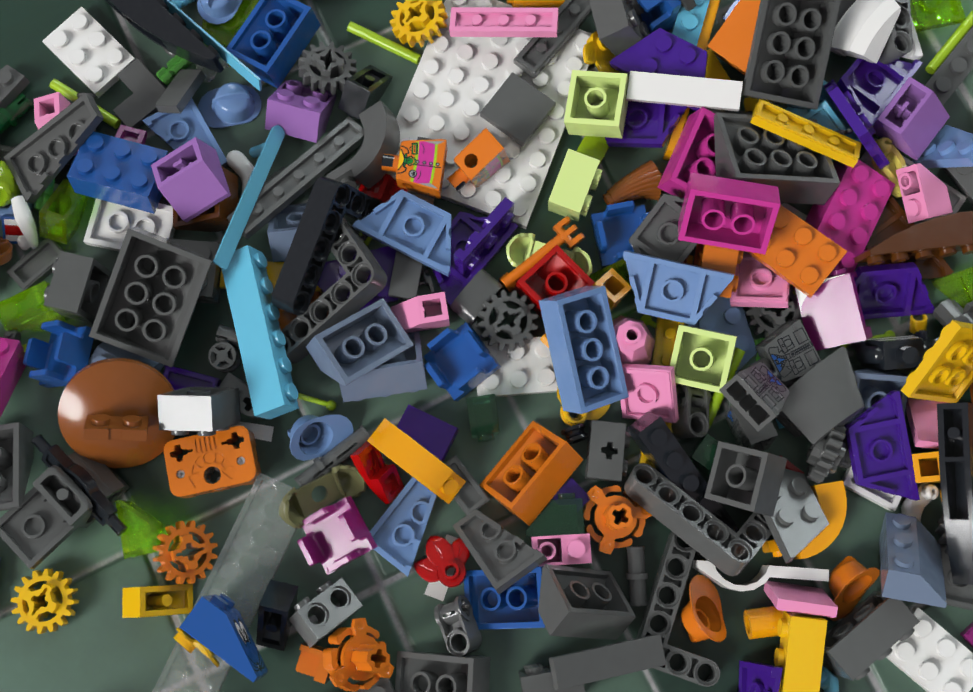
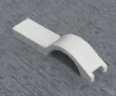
[692,560,829,592]

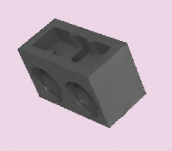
[289,578,363,648]

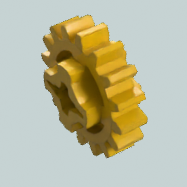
[390,0,448,48]
[11,569,79,634]

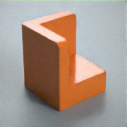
[295,642,330,684]

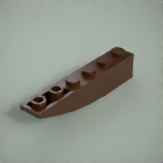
[854,211,973,266]

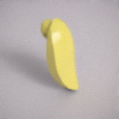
[871,137,907,198]

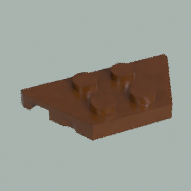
[864,195,954,281]

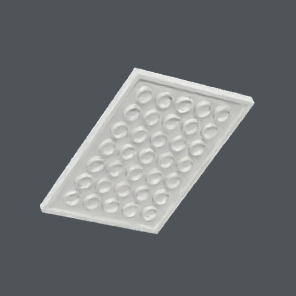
[386,0,592,229]

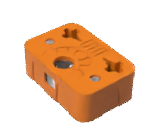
[164,426,261,498]

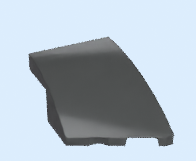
[781,346,865,445]

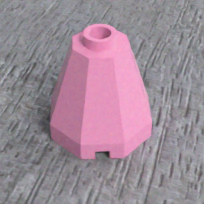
[612,315,655,365]

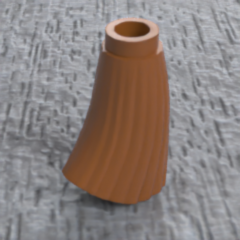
[602,160,662,205]

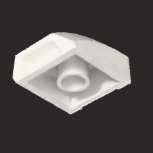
[830,0,901,64]

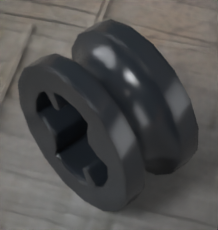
[561,423,589,445]

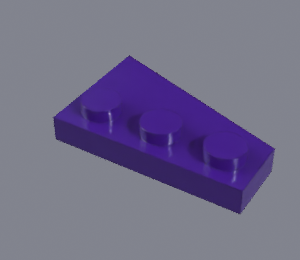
[454,197,515,275]

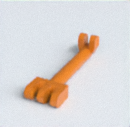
[499,216,585,293]

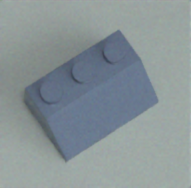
[306,298,414,386]
[339,331,428,403]
[879,512,947,608]

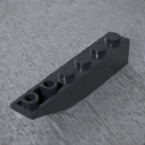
[105,0,224,73]
[937,402,973,585]
[626,412,739,558]

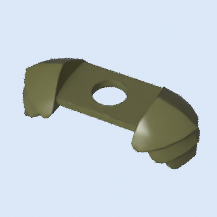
[279,465,366,529]

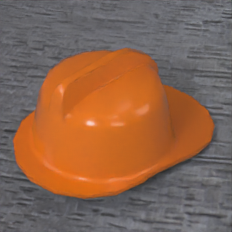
[829,556,880,621]
[681,575,727,643]

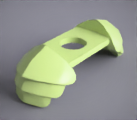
[506,233,592,276]

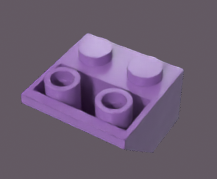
[873,77,950,161]
[265,80,336,143]
[151,137,231,222]

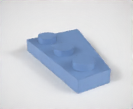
[142,98,228,168]
[912,125,973,168]
[370,477,437,577]

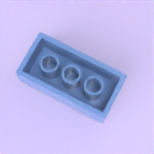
[538,286,629,414]

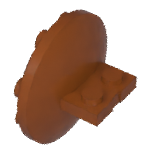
[58,358,175,468]

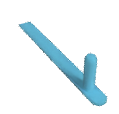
[163,0,262,91]
[213,125,285,270]

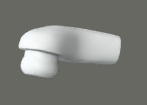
[226,150,254,194]
[11,195,38,250]
[901,483,939,522]

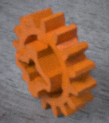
[152,520,218,584]

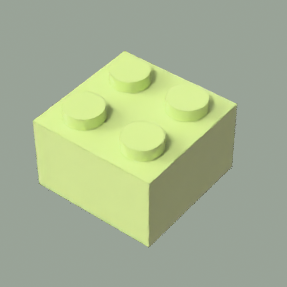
[564,70,629,139]
[548,149,603,221]
[670,324,738,393]

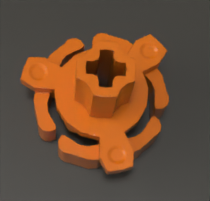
[581,485,652,555]
[322,618,394,692]

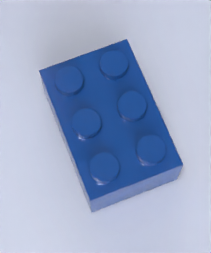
[67,131,169,214]

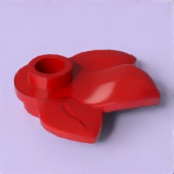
[414,536,470,588]

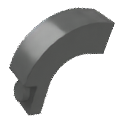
[326,100,400,190]

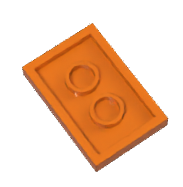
[745,204,847,298]

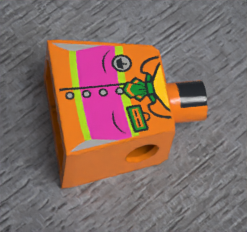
[447,128,510,191]
[382,139,448,199]

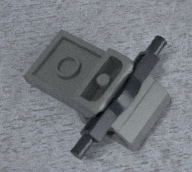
[0,434,130,569]

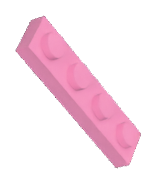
[449,7,559,37]

